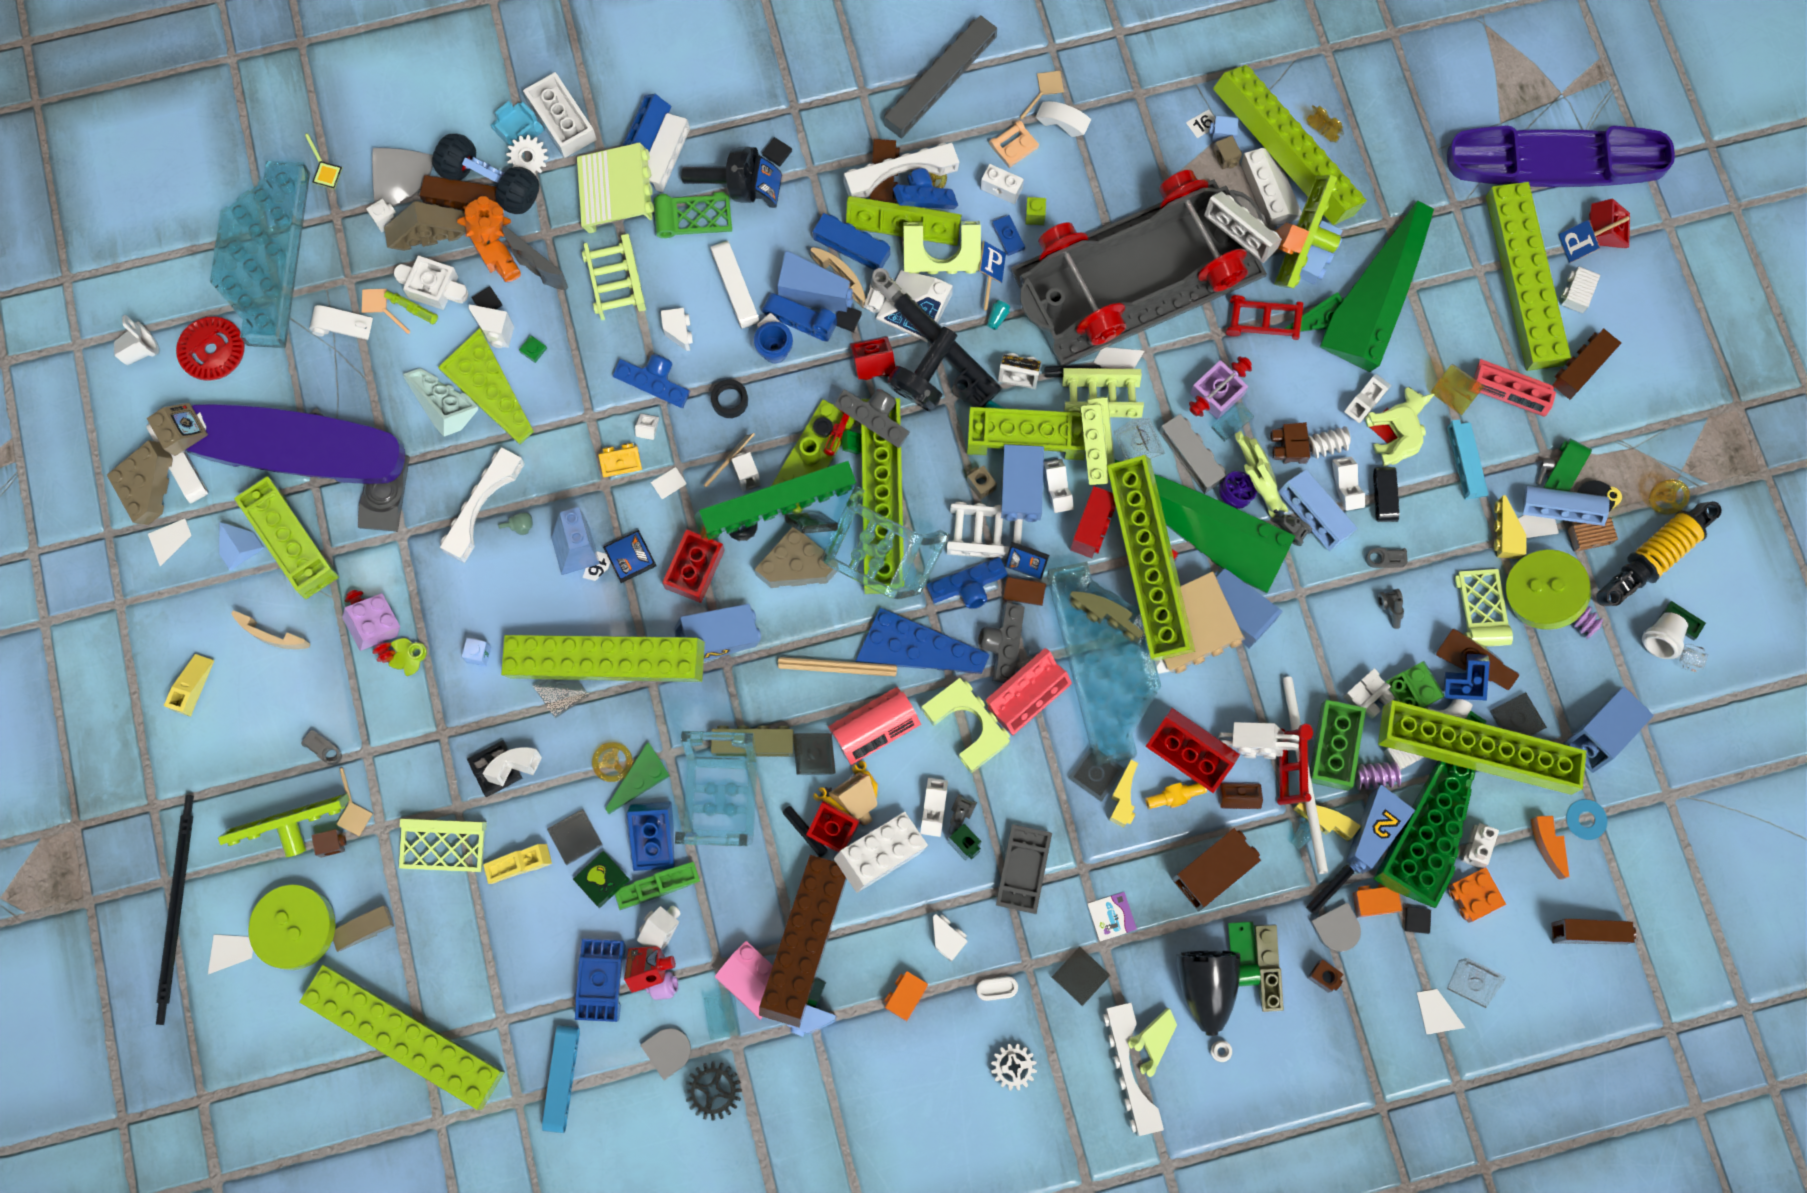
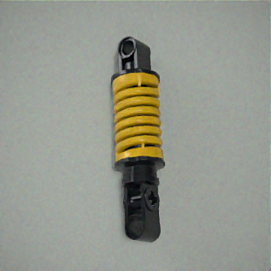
[1596,501,1722,606]

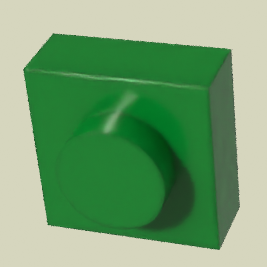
[519,335,547,363]
[842,430,862,454]

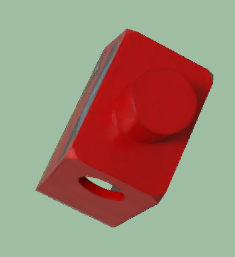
[624,946,676,993]

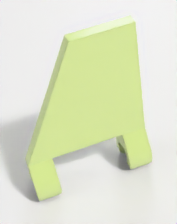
[1128,1008,1177,1077]

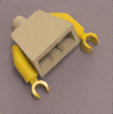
[813,761,878,825]

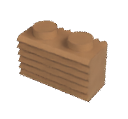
[1568,517,1618,552]

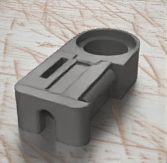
[1365,548,1408,568]
[301,730,342,765]

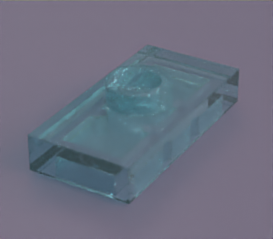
[1211,402,1254,442]

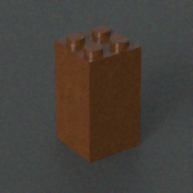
[1172,828,1261,912]

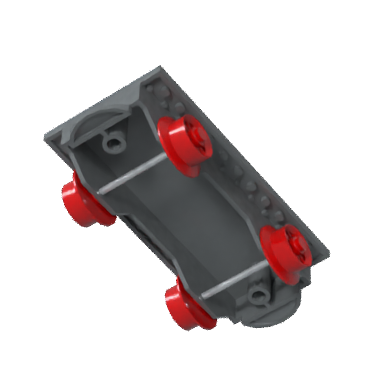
[1011,170,1267,366]

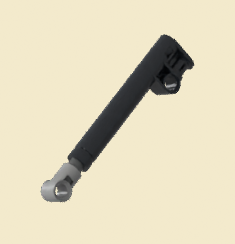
[871,268,1002,408]

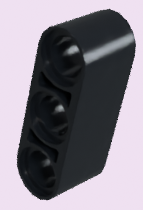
[1373,467,1399,522]

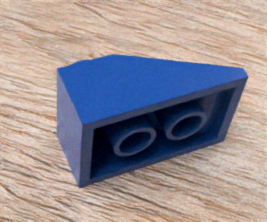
[627,802,675,871]

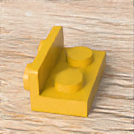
[598,443,642,477]

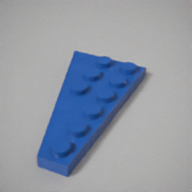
[856,608,990,674]

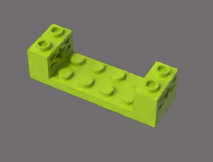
[967,407,1086,460]
[234,476,339,600]

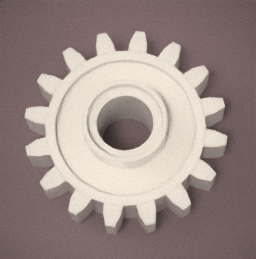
[506,135,549,176]

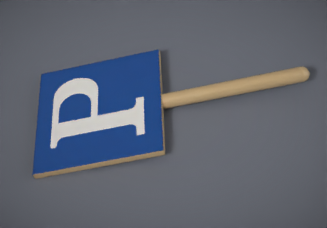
[1559,216,1630,263]
[979,241,1006,311]

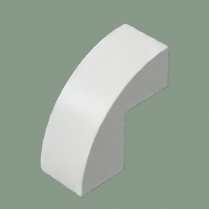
[1035,101,1091,137]
[1344,374,1392,423]
[1332,457,1365,511]
[1043,459,1074,513]
[483,747,542,786]
[920,778,948,837]

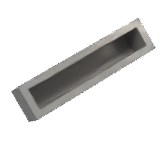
[1159,414,1226,494]

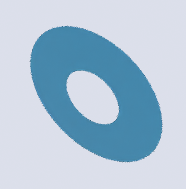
[1567,799,1607,840]

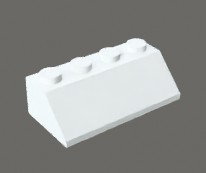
[1241,148,1302,228]
[1204,192,1282,263]

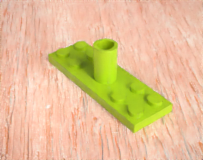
[1274,175,1341,289]
[846,196,962,246]
[771,400,856,516]
[218,793,350,857]

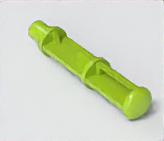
[384,291,438,325]

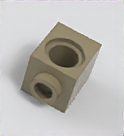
[1213,135,1242,170]
[967,465,997,500]

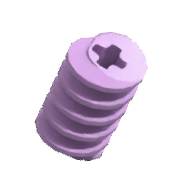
[1574,606,1604,639]
[1355,762,1401,790]

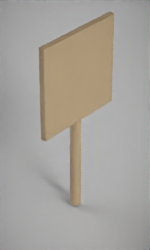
[704,433,755,487]

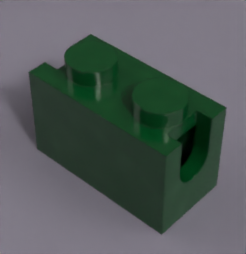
[948,823,982,861]

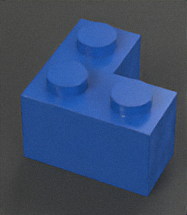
[1444,654,1490,701]

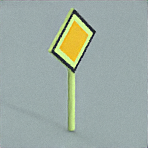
[305,133,343,189]

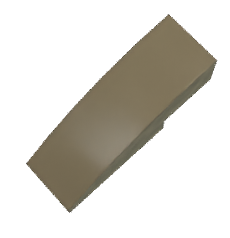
[333,905,394,952]

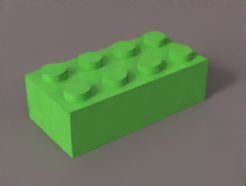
[1310,700,1366,791]

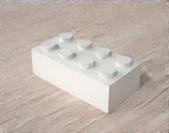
[523,72,597,158]
[834,812,928,893]

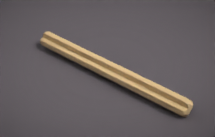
[778,657,897,677]

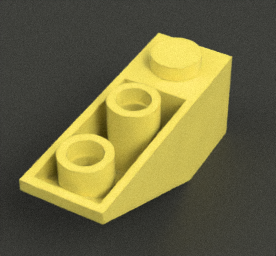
[1494,495,1526,559]
[164,654,214,717]

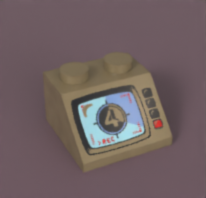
[147,403,208,456]

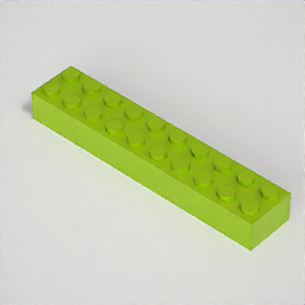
[1213,64,1367,226]
[1486,182,1571,371]
[861,398,904,594]
[1107,455,1196,661]
[501,635,705,682]
[1378,700,1587,795]
[299,965,505,1110]

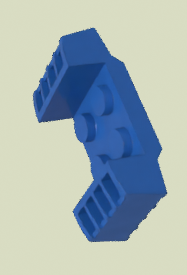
[575,939,626,1022]

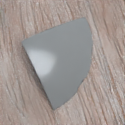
[372,148,433,207]

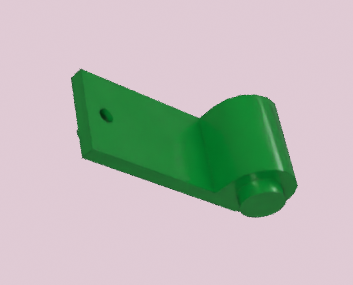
[1543,438,1592,491]
[1228,921,1261,987]

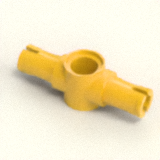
[1145,783,1207,809]

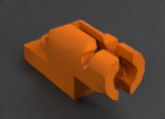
[471,239,521,282]

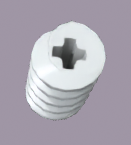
[1307,426,1351,459]

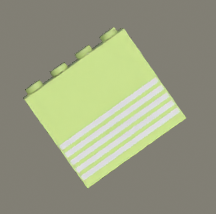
[577,143,654,234]

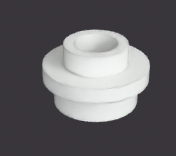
[1211,1040,1232,1062]

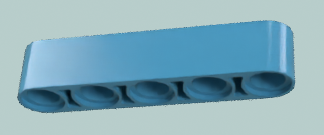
[542,1025,580,1133]

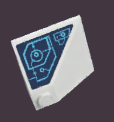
[876,270,953,343]

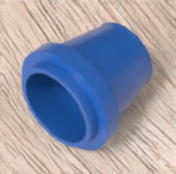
[754,322,793,363]

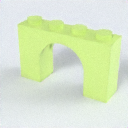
[903,221,981,274]
[921,678,1010,773]

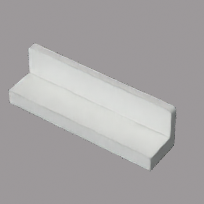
[648,113,690,192]

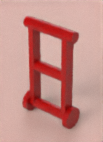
[1226,295,1304,340]
[1277,724,1313,805]

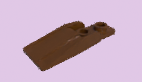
[1436,629,1519,690]

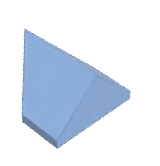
[219,522,264,570]

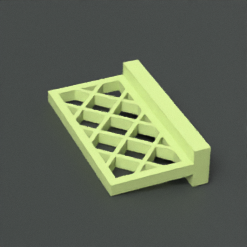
[399,818,487,872]

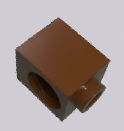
[312,829,347,858]
[1307,959,1343,993]

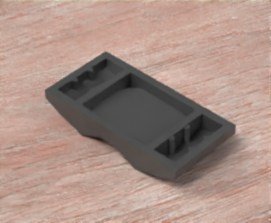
[502,226,568,291]
[358,456,410,532]
[996,824,1052,914]

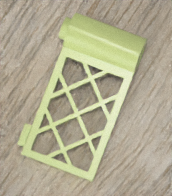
[1455,569,1513,647]

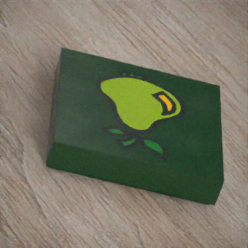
[573,851,630,909]

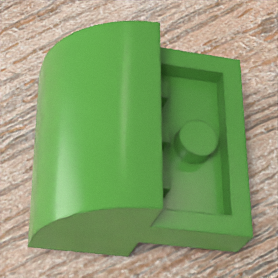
[1386,661,1445,708]

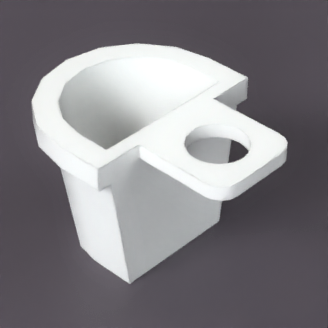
[114,315,159,365]

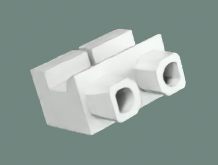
[1343,668,1395,719]
[1461,823,1499,869]

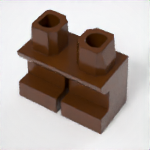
[1270,422,1310,464]

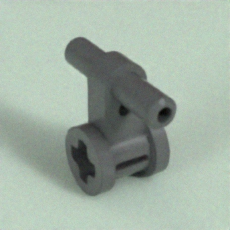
[1273,515,1312,546]
[1378,589,1404,629]
[948,794,977,835]

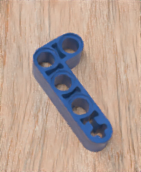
[762,293,837,342]

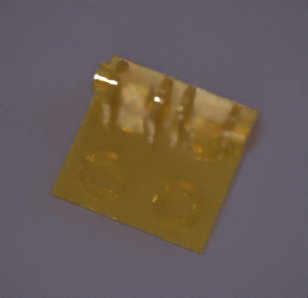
[1306,105,1344,143]

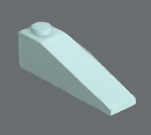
[403,368,478,437]

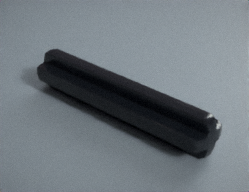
[1044,365,1101,378]
[783,806,828,857]
[1306,865,1354,915]

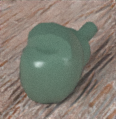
[498,513,533,535]

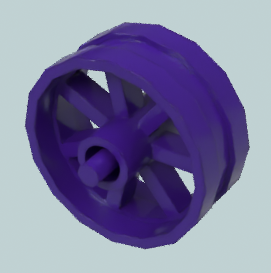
[1219,471,1257,509]

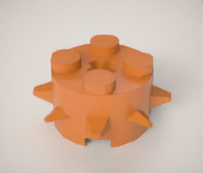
[457,196,511,243]

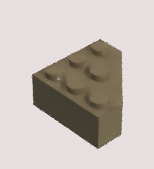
[384,201,466,251]
[107,440,173,525]
[755,526,840,588]

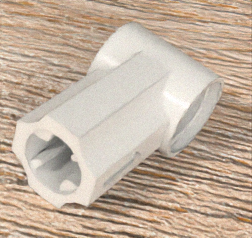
[864,277,893,313]

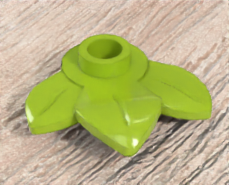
[388,638,427,676]

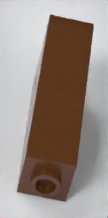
[1551,919,1637,945]

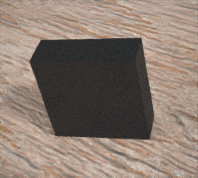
[762,137,792,167]
[471,286,503,310]
[836,307,862,333]
[1405,907,1431,934]

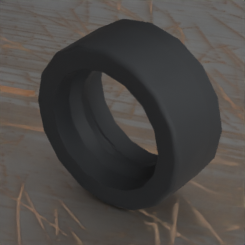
[711,379,748,418]

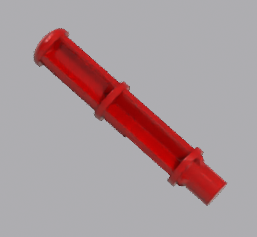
[823,410,850,456]

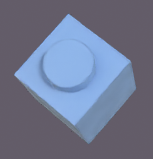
[1209,116,1238,142]
[462,638,491,666]

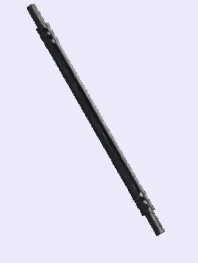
[156,795,194,1025]

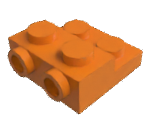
[1448,867,1507,923]

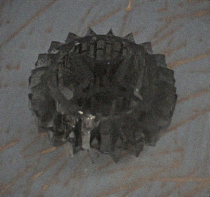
[685,1062,742,1121]

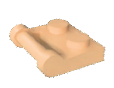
[989,120,1039,168]

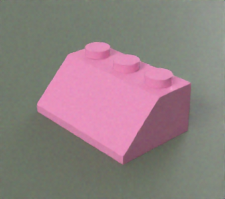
[715,941,773,1020]

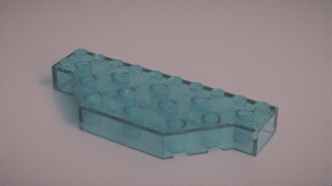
[210,161,310,348]
[1047,561,1161,767]

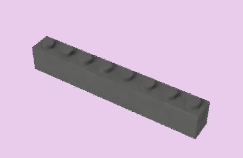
[884,15,997,139]

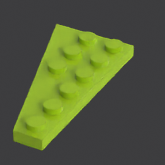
[438,328,534,445]

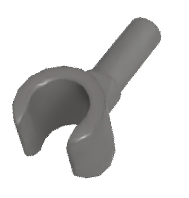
[1536,459,1555,485]

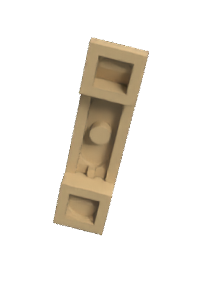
[810,247,865,308]
[231,610,311,650]

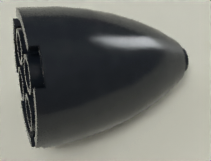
[1176,950,1240,1036]

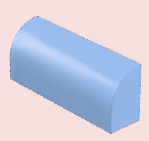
[1278,469,1358,551]
[1523,486,1609,526]

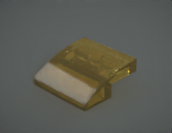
[1430,364,1484,415]

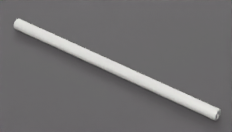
[1282,677,1328,874]

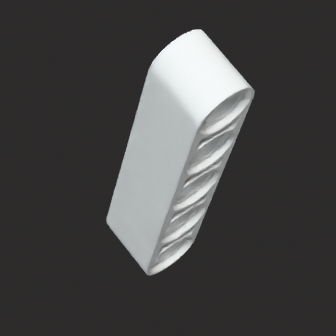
[710,240,760,329]
[146,424,209,504]

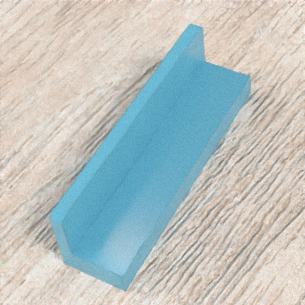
[1447,419,1488,500]

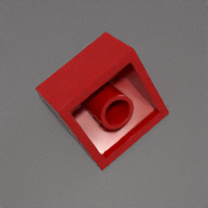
[1589,198,1630,248]
[850,336,895,380]
[806,801,860,853]

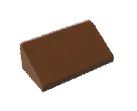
[1003,577,1046,606]
[1220,783,1263,809]

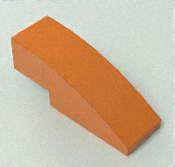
[1530,816,1569,880]

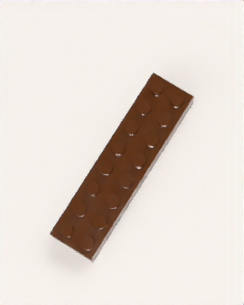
[759,855,847,1028]

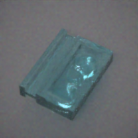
[704,993,741,1040]

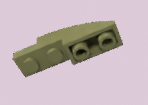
[1068,591,1144,643]
[1254,924,1284,1012]

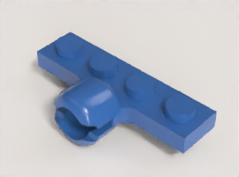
[893,168,958,210]
[612,354,690,408]
[926,557,1008,609]

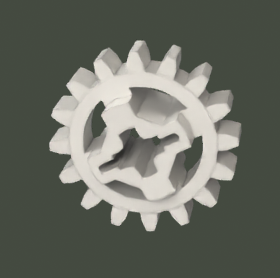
[991,1044,1037,1091]

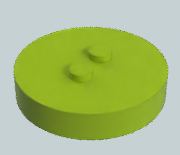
[1506,550,1591,630]
[248,885,336,970]

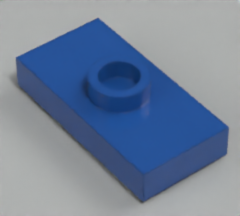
[992,215,1025,256]

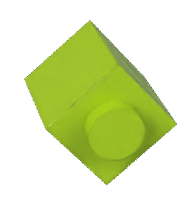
[1025,197,1046,225]

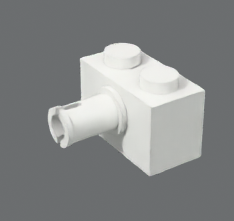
[637,906,681,950]

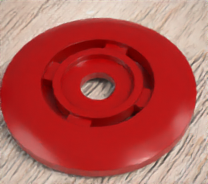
[176,317,245,381]

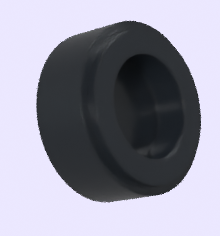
[813,417,833,438]

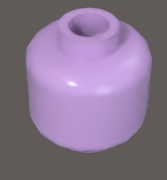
[646,971,678,1000]

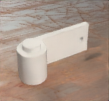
[309,305,373,340]

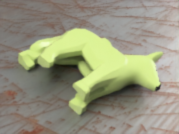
[1365,387,1434,466]
[1235,431,1288,518]

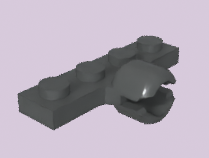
[834,389,910,448]
[978,602,1025,683]

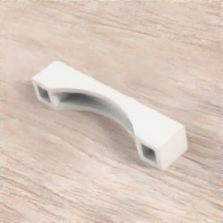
[843,143,959,198]
[440,447,525,563]
[1103,1003,1164,1136]

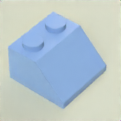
[787,1005,837,1037]

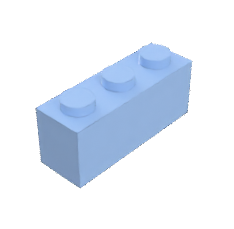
[1300,221,1343,284]

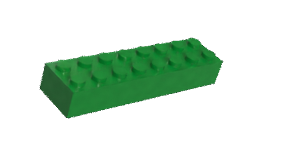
[694,461,856,540]

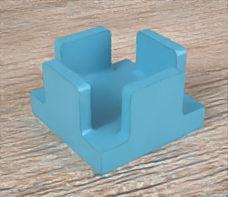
[491,101,544,146]

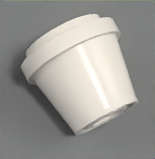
[1642,613,1688,659]

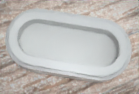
[976,977,1018,1001]

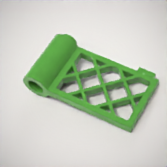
[653,192,732,238]

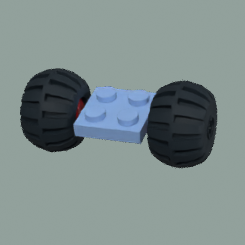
[432,134,539,214]

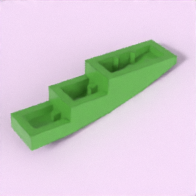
[614,862,700,911]

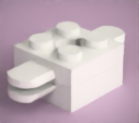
[394,256,469,310]
[1218,722,1299,759]

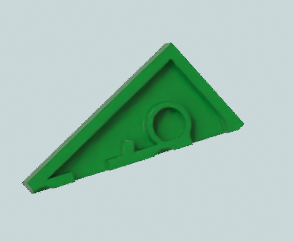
[1284,292,1343,332]
[606,743,670,814]

